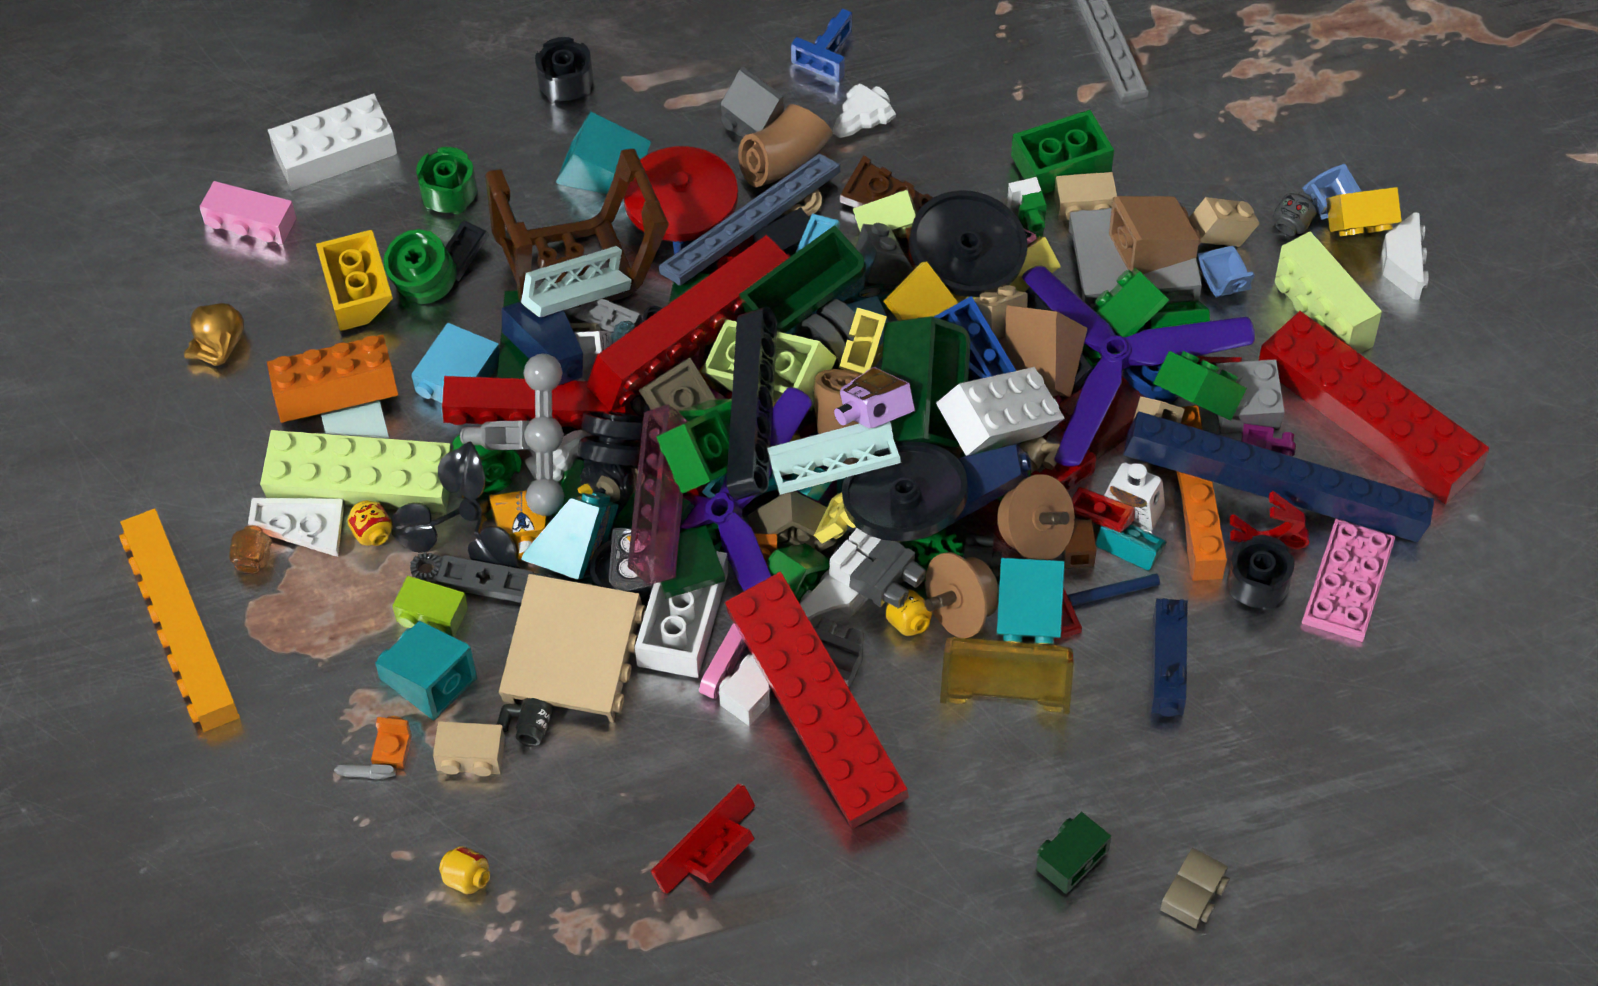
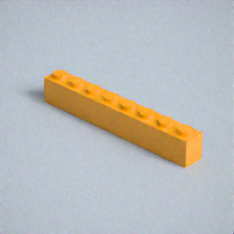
[119,508,240,732]

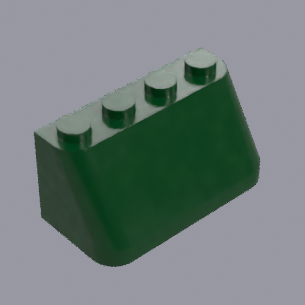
[739,225,866,333]
[881,316,970,448]

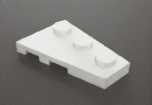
[248,498,345,557]

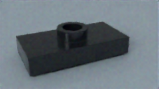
[445,220,489,282]

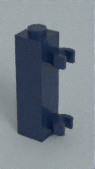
[1151,598,1188,717]

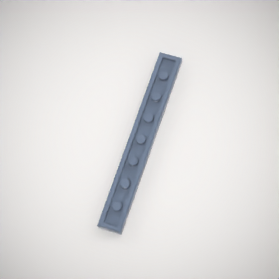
[659,153,841,286]

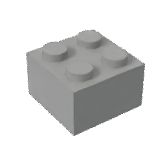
[1216,360,1285,433]

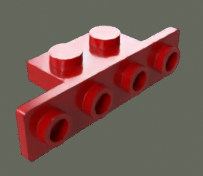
[651,783,755,894]

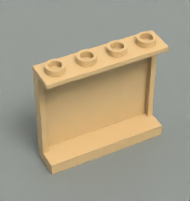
[499,574,646,722]

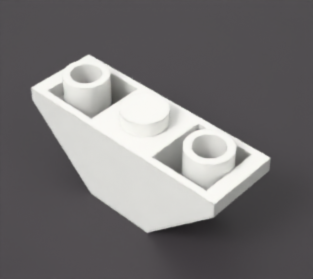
[1381,213,1428,300]

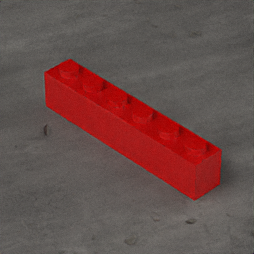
[442,376,625,429]

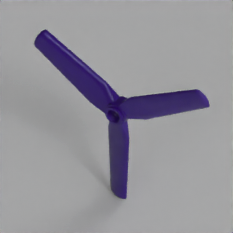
[1022,266,1255,466]
[612,387,812,591]

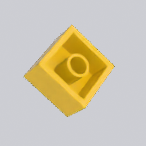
[1326,187,1402,237]

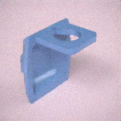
[1302,164,1362,220]
[1197,246,1255,297]

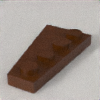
[840,155,933,213]

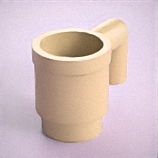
[1019,437,1060,473]

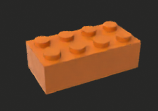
[267,335,398,423]

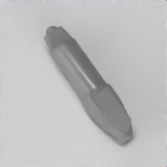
[334,764,396,779]

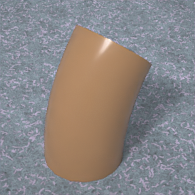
[738,104,833,187]
[814,369,861,465]

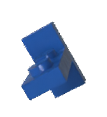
[791,8,852,82]

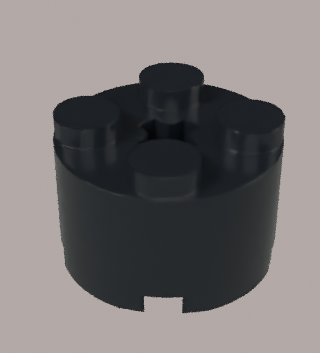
[535,37,593,103]
[1227,535,1295,609]

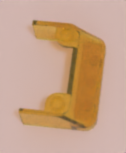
[940,637,1074,714]

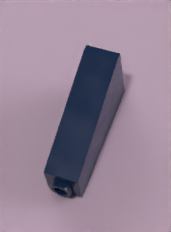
[502,302,583,385]
[947,444,1031,527]

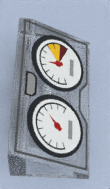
[609,528,651,591]

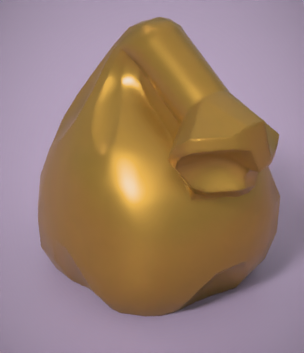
[184,303,244,366]

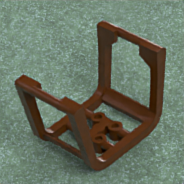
[485,149,669,309]

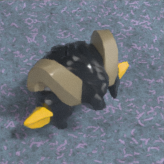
[577,459,645,510]

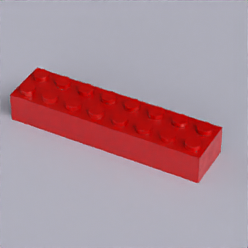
[586,235,790,411]
[1259,311,1490,505]
[725,571,909,829]

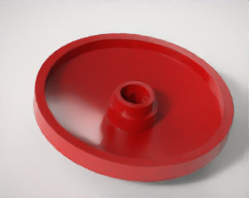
[623,146,738,242]

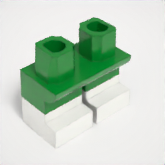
[1007,177,1047,238]

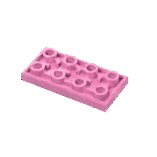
[1302,519,1396,642]

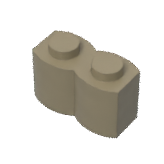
[1160,848,1230,929]

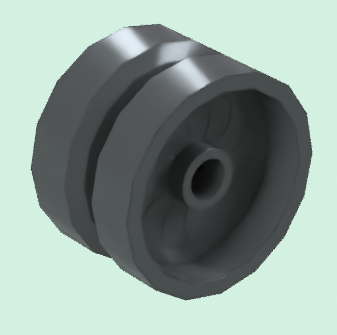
[796,299,855,370]

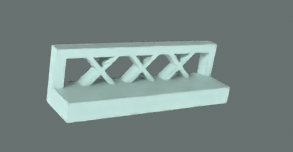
[521,246,631,318]
[767,421,901,495]

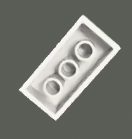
[268,93,397,191]
[936,367,1064,456]
[635,551,728,678]

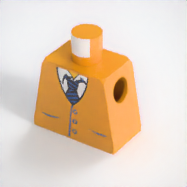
[490,490,550,561]

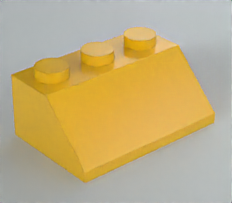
[316,230,393,331]

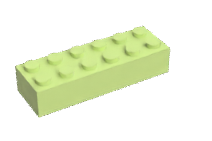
[260,430,452,514]

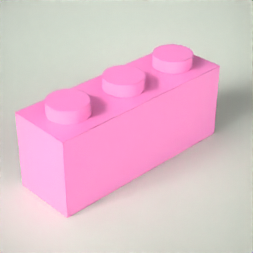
[199,181,297,244]

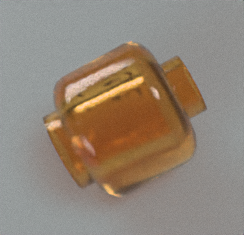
[229,525,272,573]

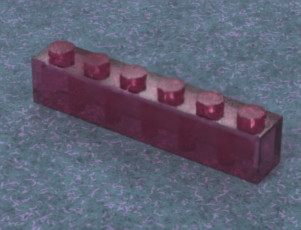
[627,404,688,585]

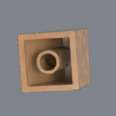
[1109,196,1201,274]
[1005,305,1088,397]

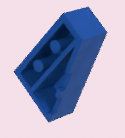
[934,296,1016,381]

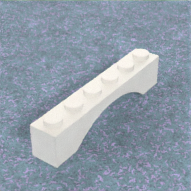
[719,570,869,726]

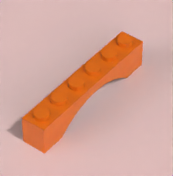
[1176,405,1227,581]

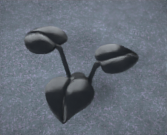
[391,441,520,569]

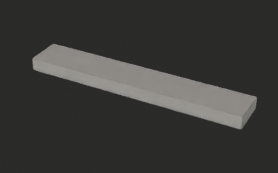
[1076,0,1149,103]

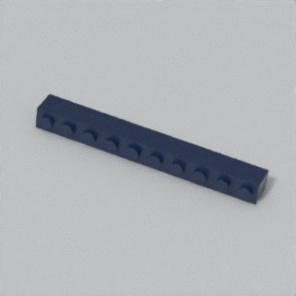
[1123,411,1434,542]

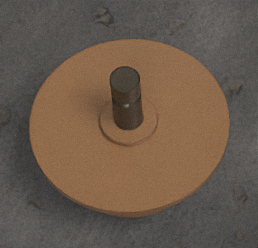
[998,474,1074,560]
[925,552,999,638]

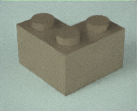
[748,491,837,552]

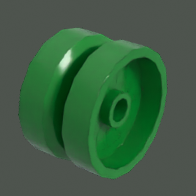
[384,229,457,304]

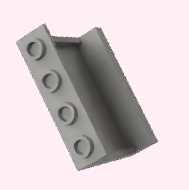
[1068,203,1202,310]

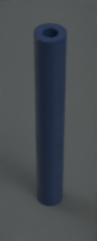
[1068,573,1160,606]

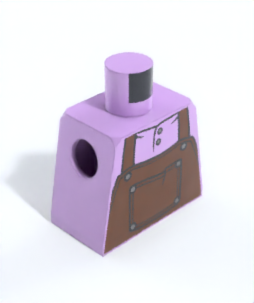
[834,367,915,428]

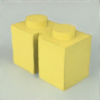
[839,307,887,375]

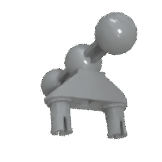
[460,353,565,516]

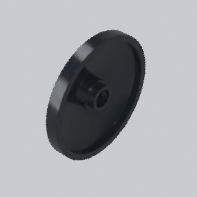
[909,190,1027,297]
[842,442,969,541]

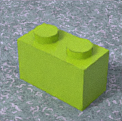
[392,575,468,637]

